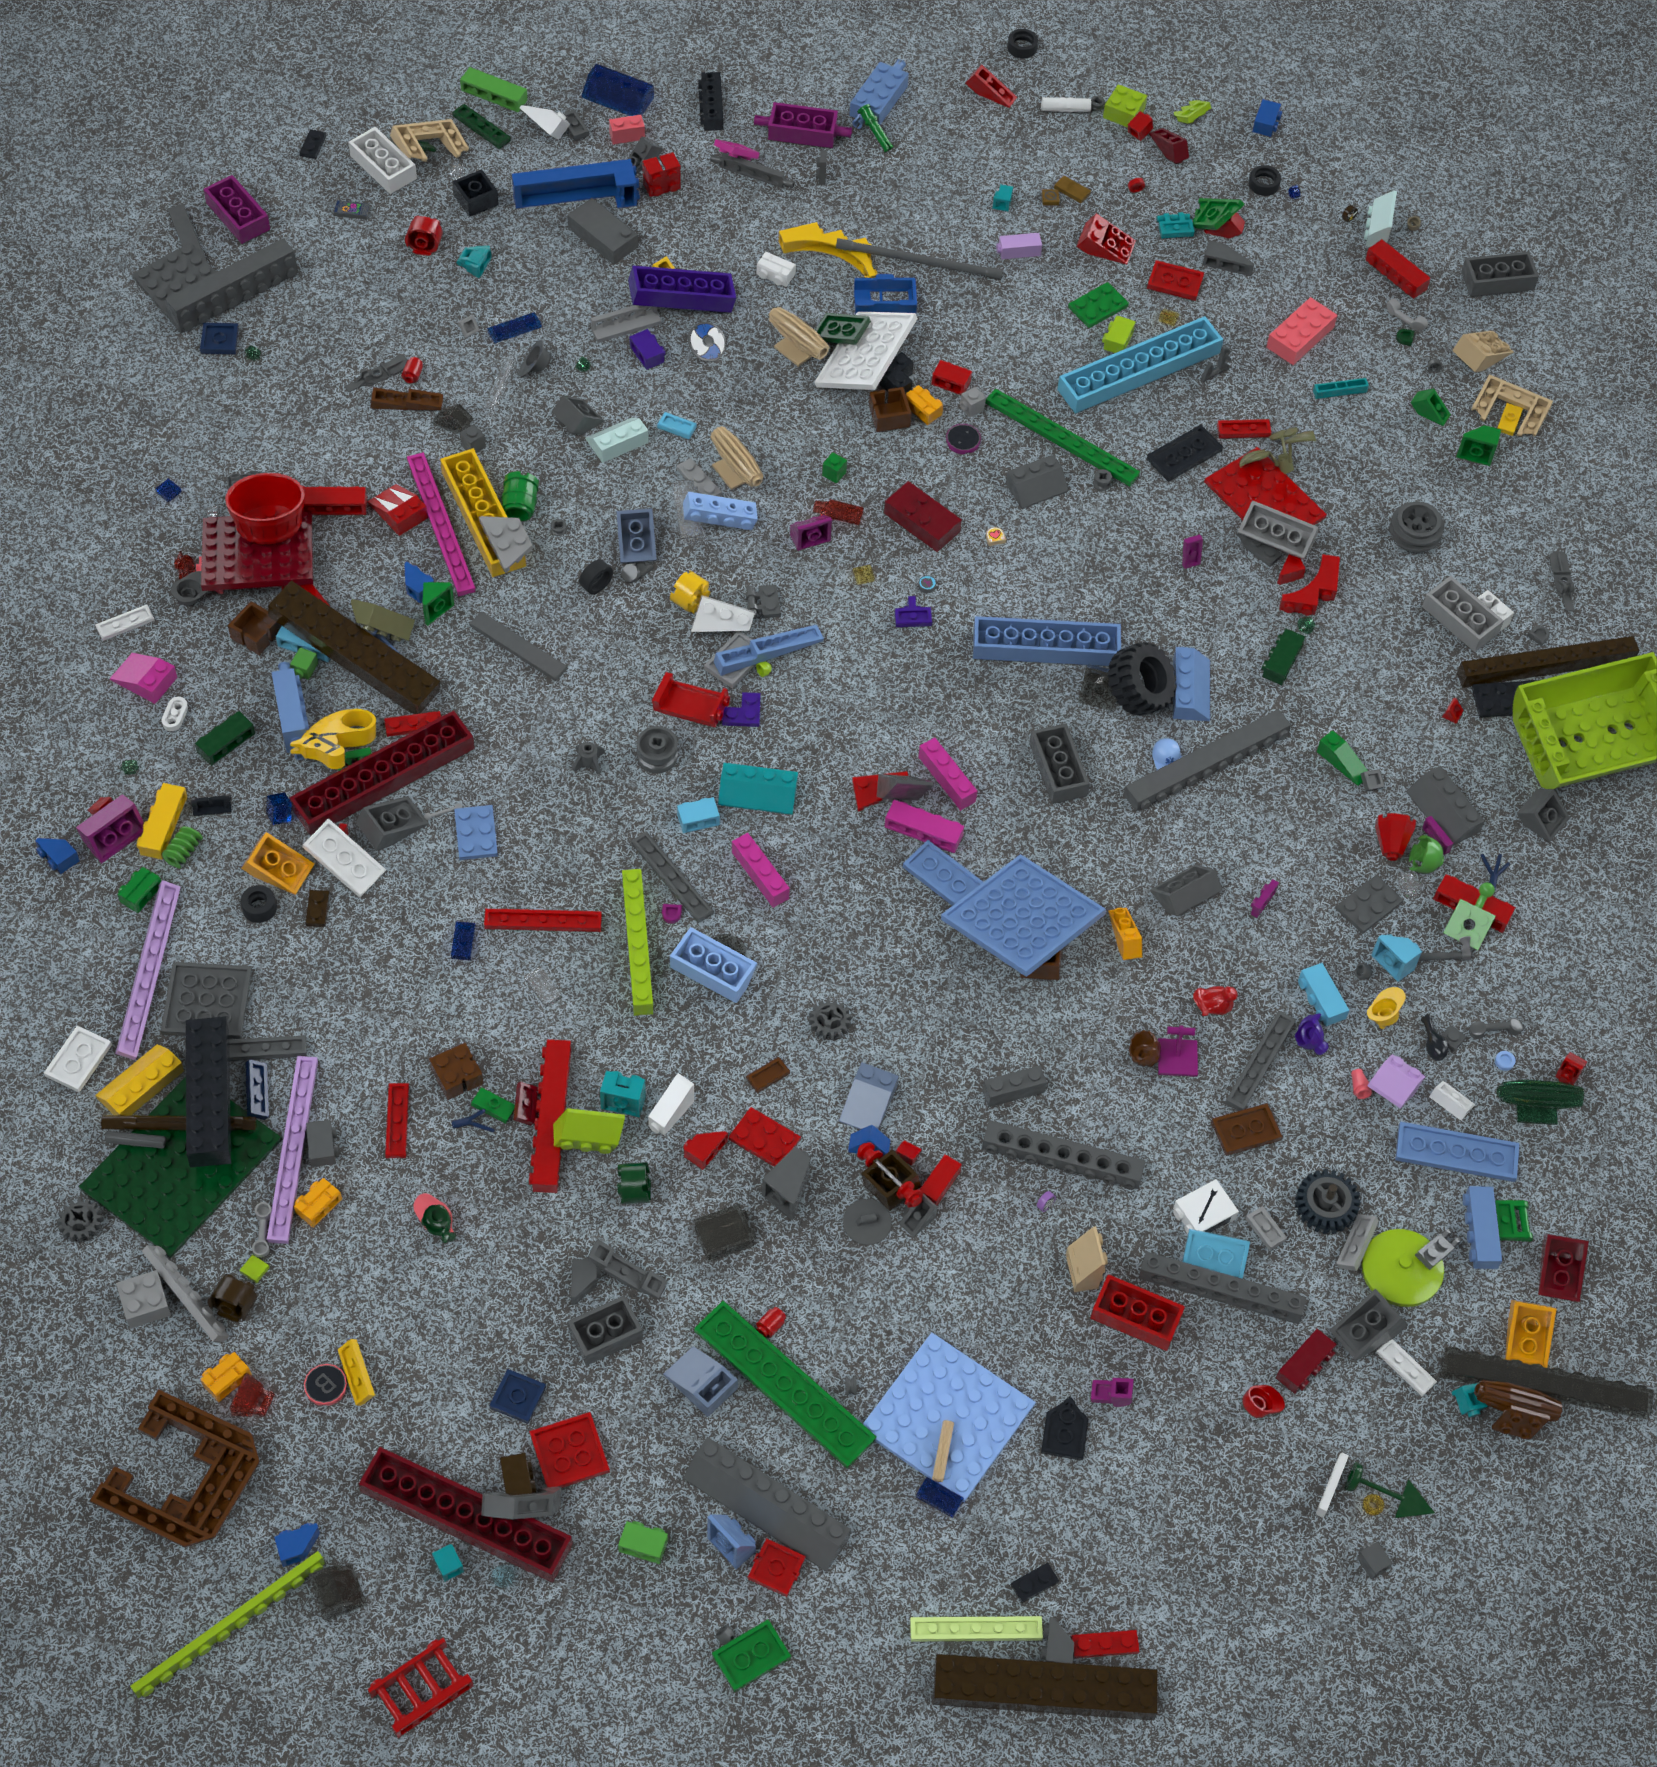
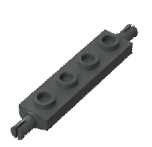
[710,153,795,188]

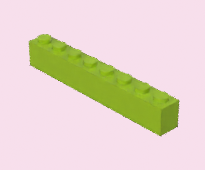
[622,869,653,1016]

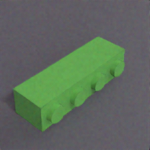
[460,67,528,112]

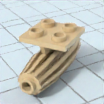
[769,307,830,367]
[710,426,763,490]

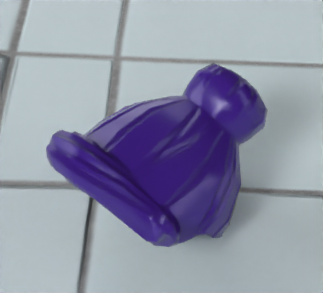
[1295,1013,1329,1055]

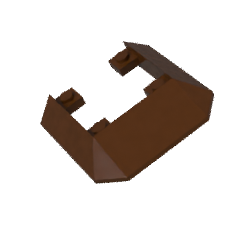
[90,1389,260,1548]

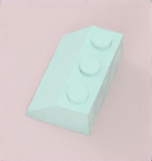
[1364,191,1397,247]
[585,418,649,463]

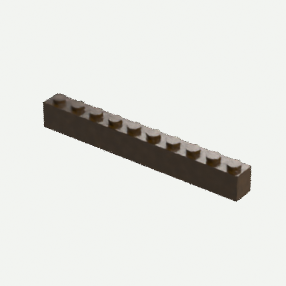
[1457,636,1640,688]

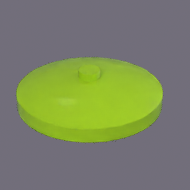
[1361,1229,1444,1307]

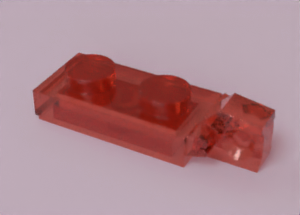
[813,499,864,525]

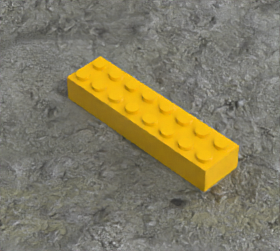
[440,448,526,578]

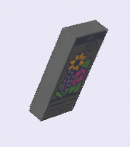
[334,200,370,220]

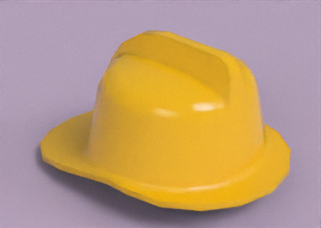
[1367,987,1406,1029]

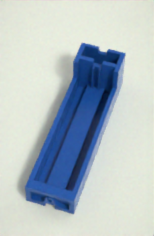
[512,159,640,209]

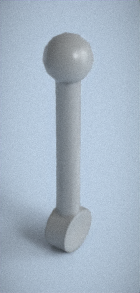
[424,803,462,820]

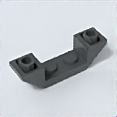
[482,1486,562,1519]

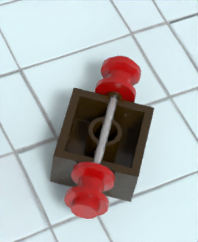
[857,1142,923,1211]

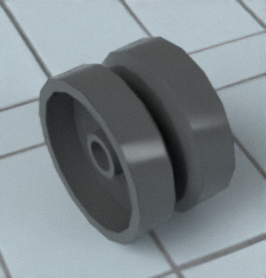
[637,726,678,774]

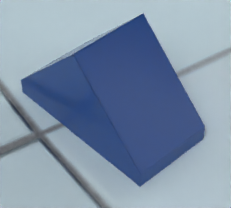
[848,1125,890,1156]

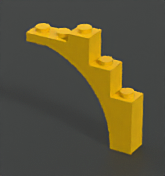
[778,222,877,278]

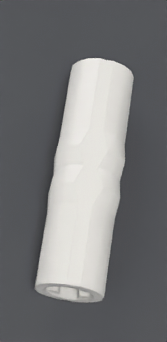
[1041,97,1091,113]

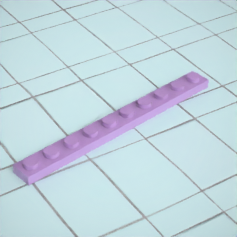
[115,880,181,1060]
[267,1056,318,1244]

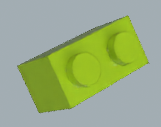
[1102,315,1136,353]

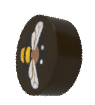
[1342,205,1358,222]

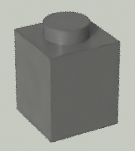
[460,424,486,453]
[1357,1542,1393,1580]

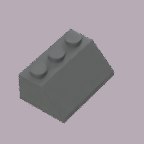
[1005,454,1069,509]
[1150,864,1223,916]

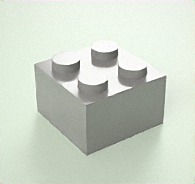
[116,1270,171,1329]

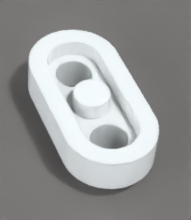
[162,697,188,731]

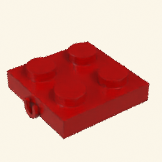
[748,1538,806,1597]

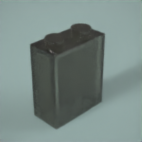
[693,1204,756,1263]

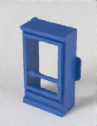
[854,274,917,314]

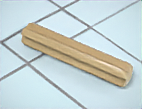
[932,1420,954,1482]

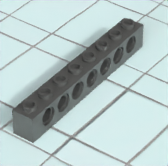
[982,1120,1146,1190]
[1138,1251,1307,1324]

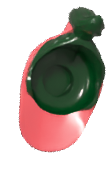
[414,1193,456,1243]

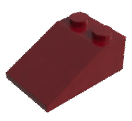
[1538,1233,1589,1302]

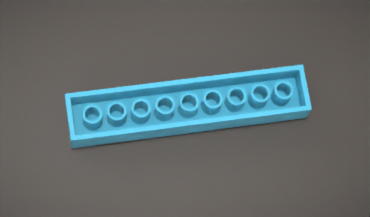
[1057,316,1223,413]

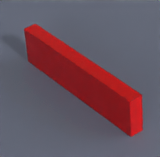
[385,1083,409,1158]

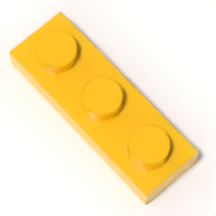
[337,1339,375,1406]

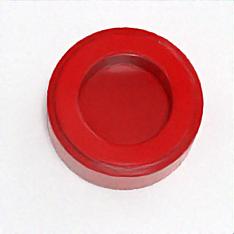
[1128,178,1145,193]

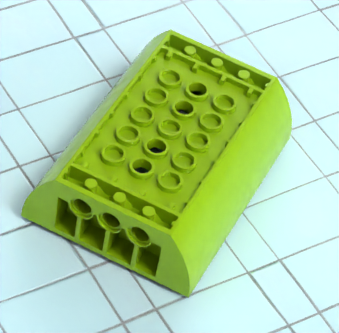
[1513,652,1657,789]

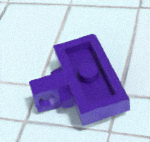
[894,596,932,627]

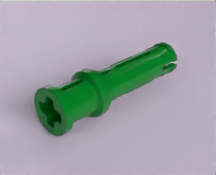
[857,104,894,152]

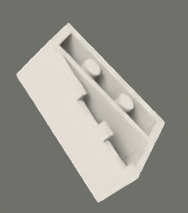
[691,595,755,632]

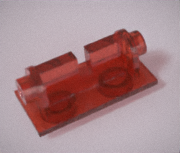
[174,551,195,580]

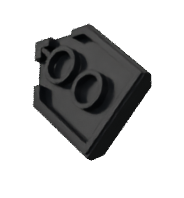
[1041,1396,1089,1460]

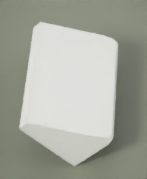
[1429,1081,1475,1121]

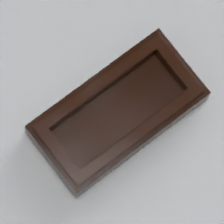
[746,1057,790,1093]

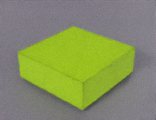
[239,1254,270,1284]

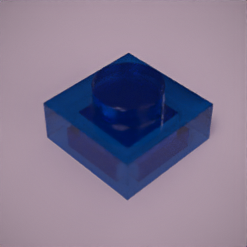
[155,478,181,502]

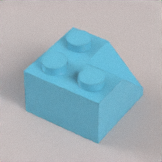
[1371,934,1422,982]

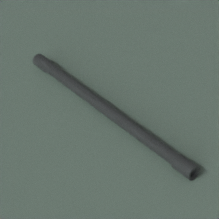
[836,238,1003,280]

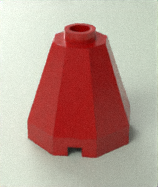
[1375,813,1416,861]

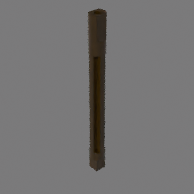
[101,1115,257,1130]

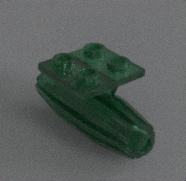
[1497,1079,1584,1125]

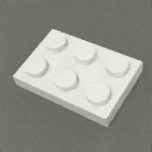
[44,1026,112,1093]

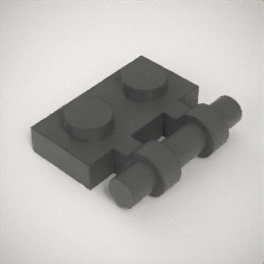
[745,584,781,619]

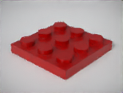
[529,1412,610,1488]

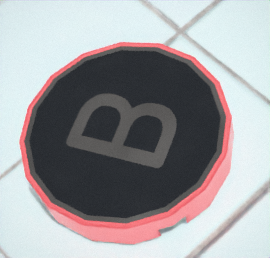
[304,1364,347,1406]

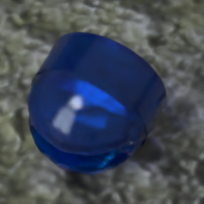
[1288,184,1301,199]

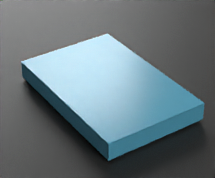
[1182,1228,1250,1279]

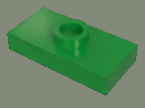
[471,1087,515,1124]

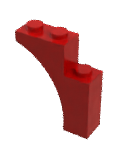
[1279,554,1340,616]

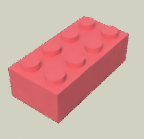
[1266,297,1337,365]

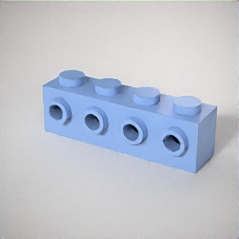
[683,492,758,530]

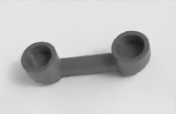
[1469,1018,1523,1039]

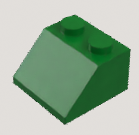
[1456,425,1501,466]

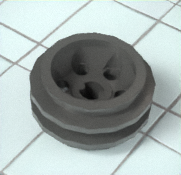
[1389,501,1445,553]

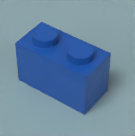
[1252,99,1283,137]

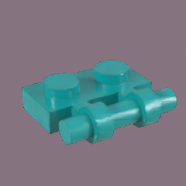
[1156,212,1195,238]

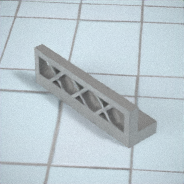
[591,305,661,343]

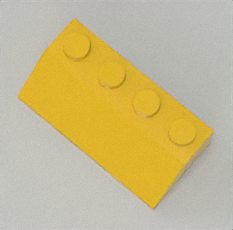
[95,1044,184,1115]

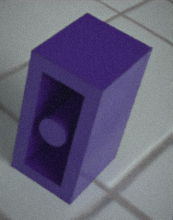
[629,329,666,370]

